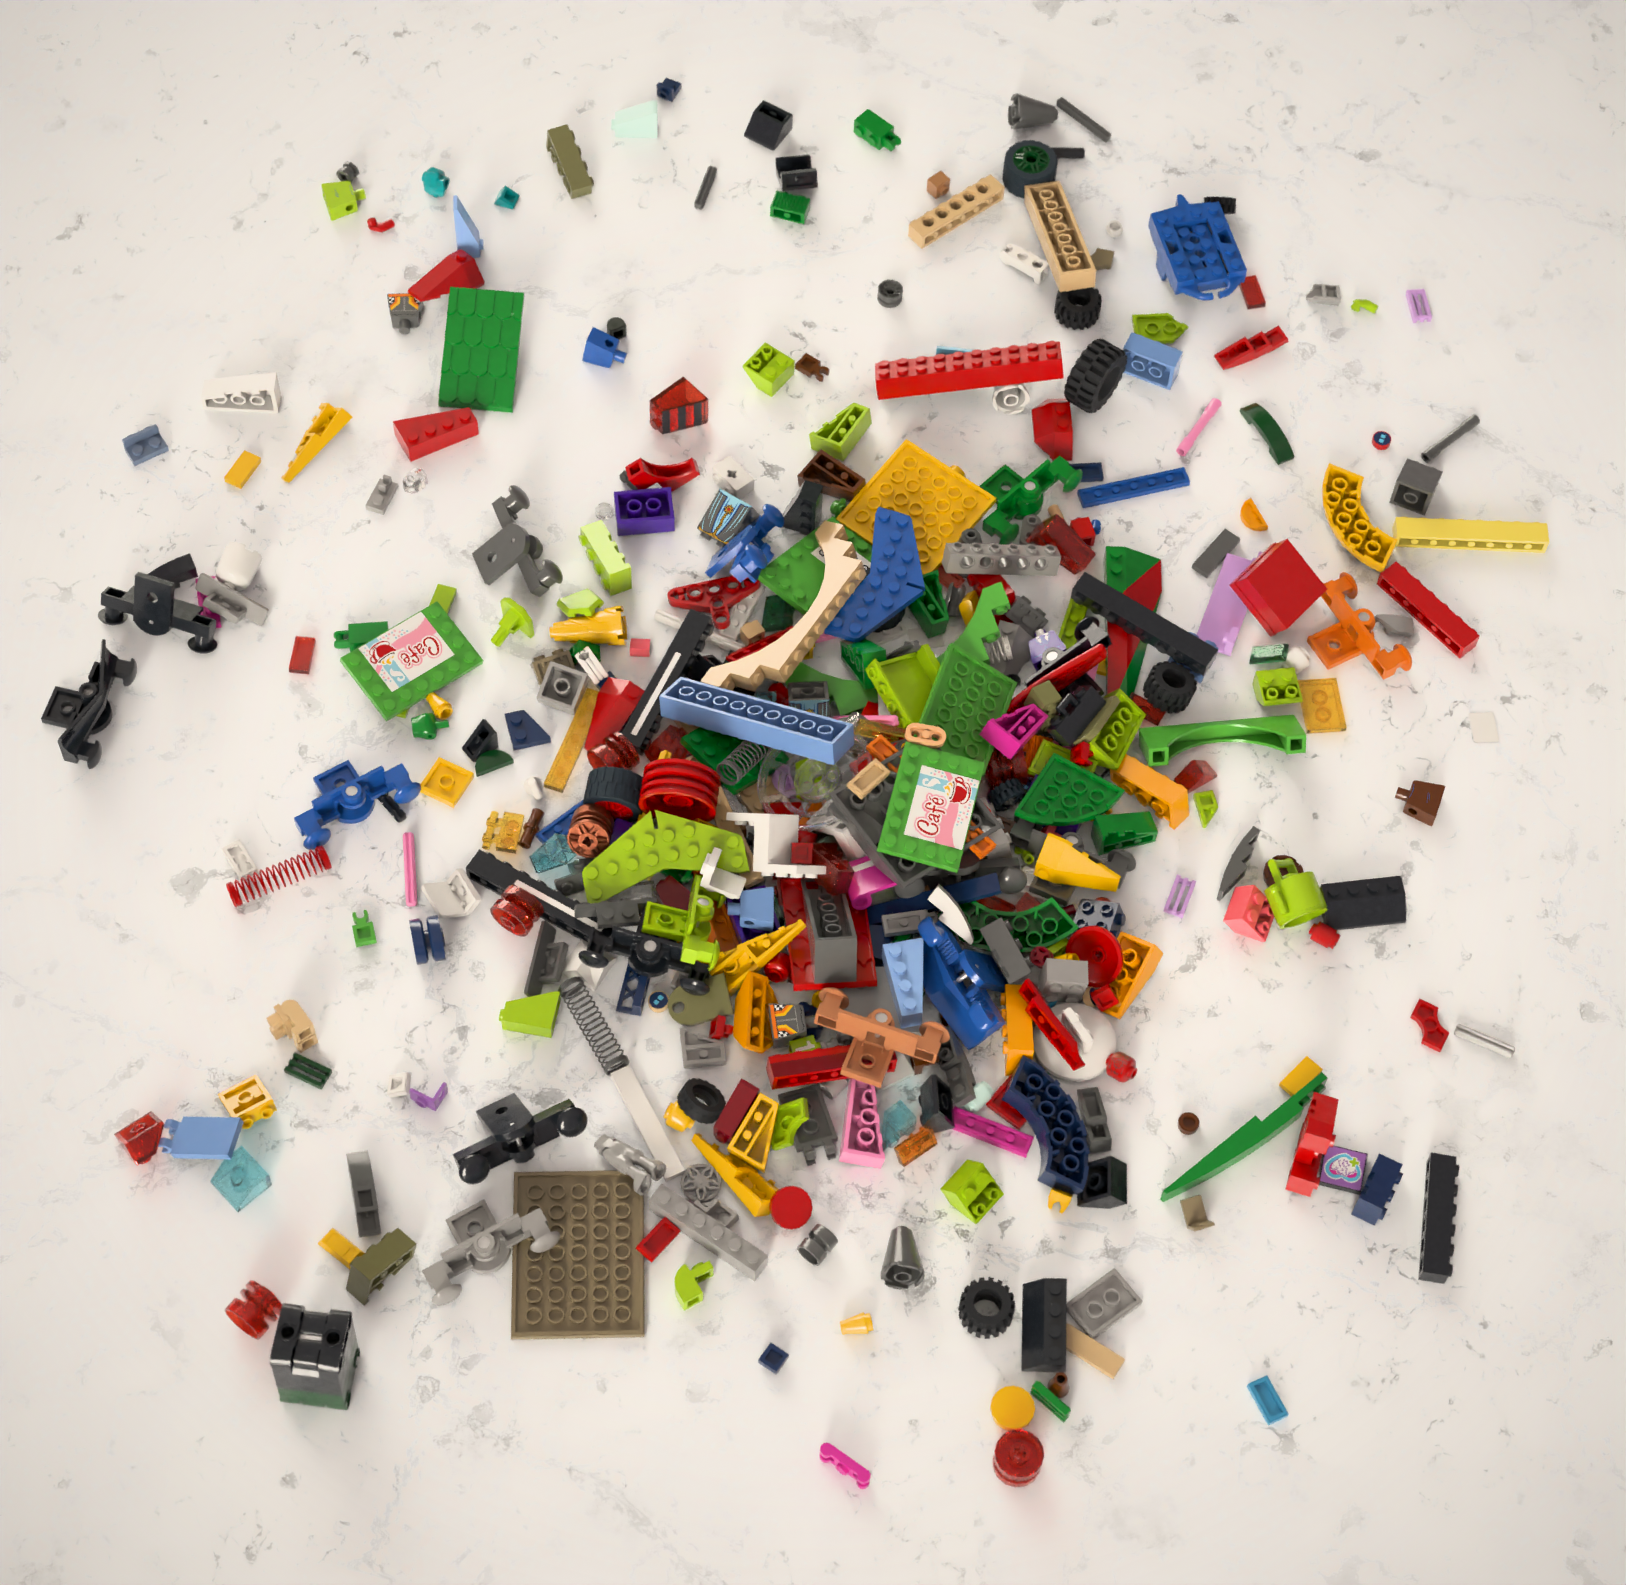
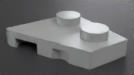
[680,1028,726,1069]

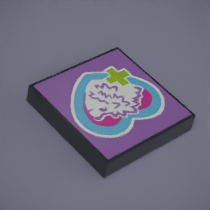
[1319,1145,1368,1195]

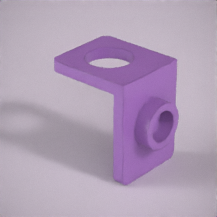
[409,1082,448,1111]

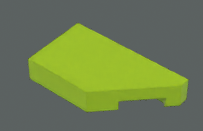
[1193,790,1218,828]

